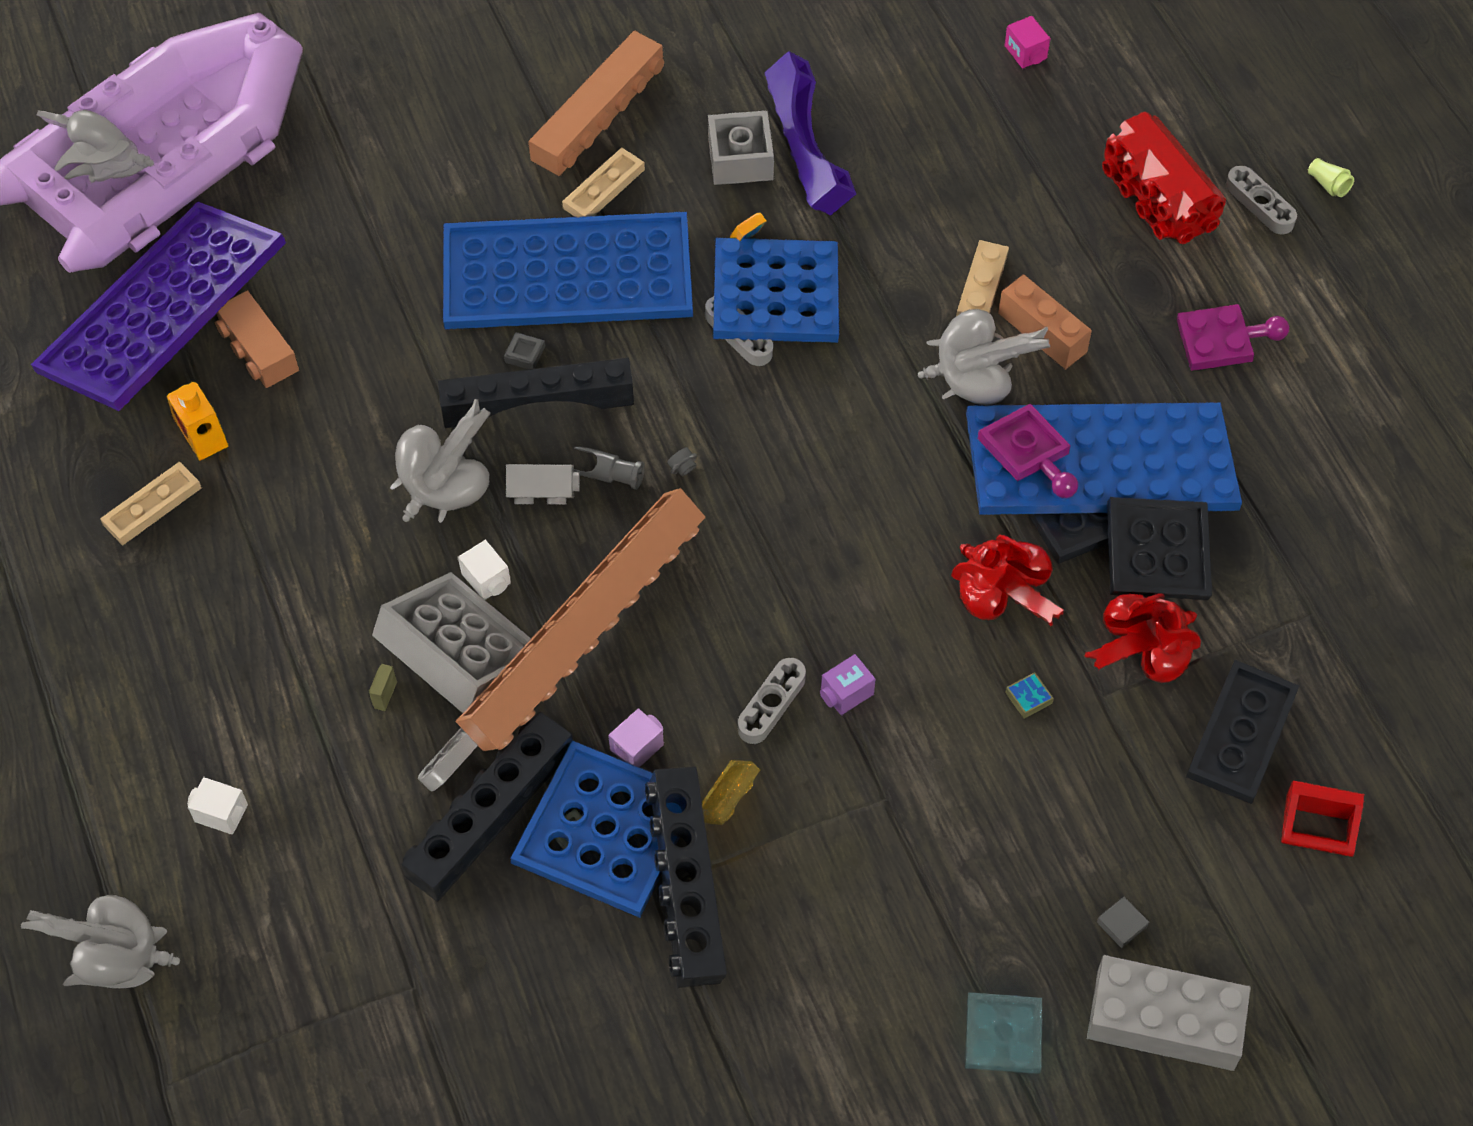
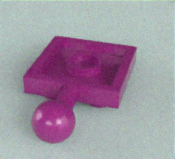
[1177,304,1289,371]
[977,404,1078,498]

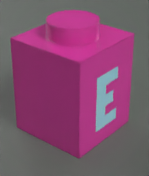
[1005,16,1050,69]

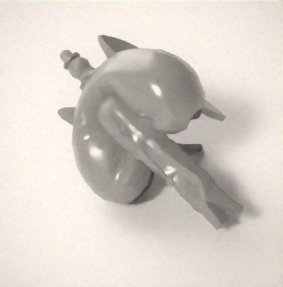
[37,110,154,183]
[918,309,1050,405]
[390,399,491,523]
[21,895,180,988]

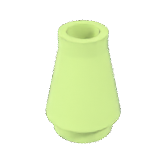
[1308,158,1354,197]

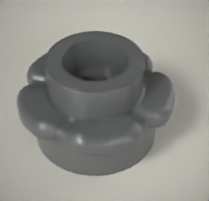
[667,447,697,477]

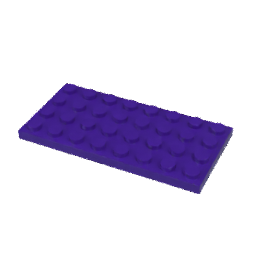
[31,202,286,411]

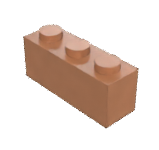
[998,274,1092,370]
[215,290,299,388]

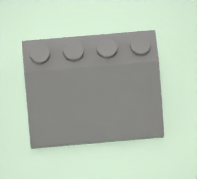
[372,572,531,713]

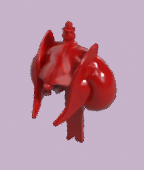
[951,535,1064,626]
[1084,593,1201,683]

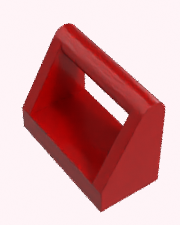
[1281,780,1364,857]

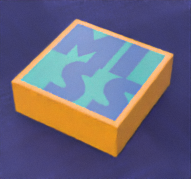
[730,212,766,241]

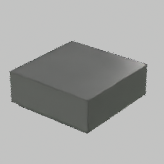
[504,332,545,370]
[1097,897,1149,948]

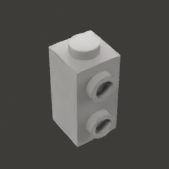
[506,464,580,505]

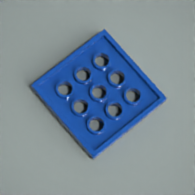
[713,238,839,343]
[510,741,682,918]

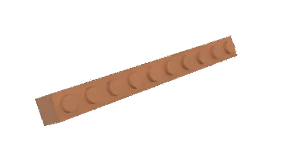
[456,488,705,751]

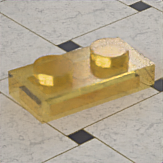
[702,760,760,825]

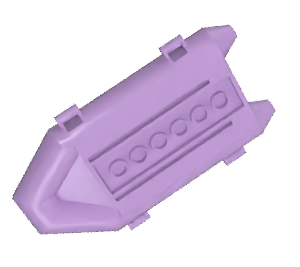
[0,13,303,272]

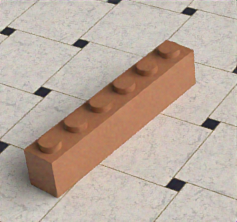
[529,31,664,176]

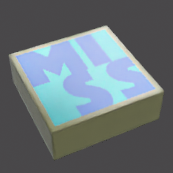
[1005,672,1054,719]

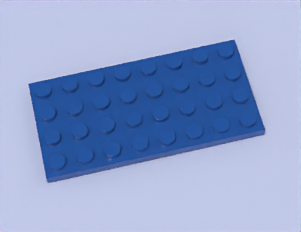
[443,212,693,329]
[966,403,1242,515]

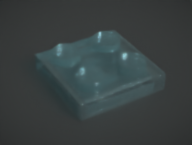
[965,992,1042,1074]

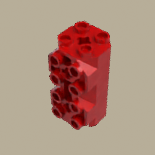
[1102,111,1226,245]

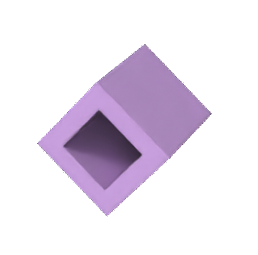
[609,708,664,767]

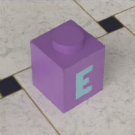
[820,654,876,715]

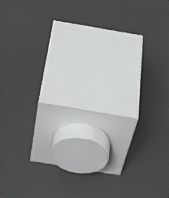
[458,539,511,600]
[188,777,248,835]

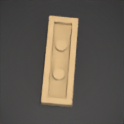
[562,148,645,217]
[956,240,1009,316]
[100,461,201,546]

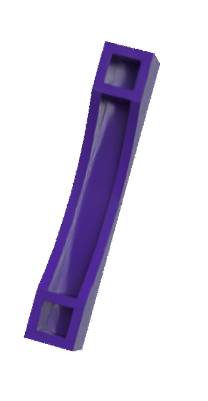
[764,51,856,215]

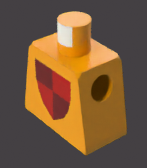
[167,382,229,461]

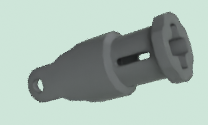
[574,446,645,490]

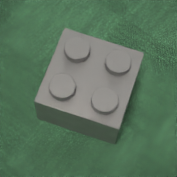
[708,111,774,185]

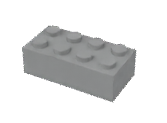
[1087,955,1251,1071]

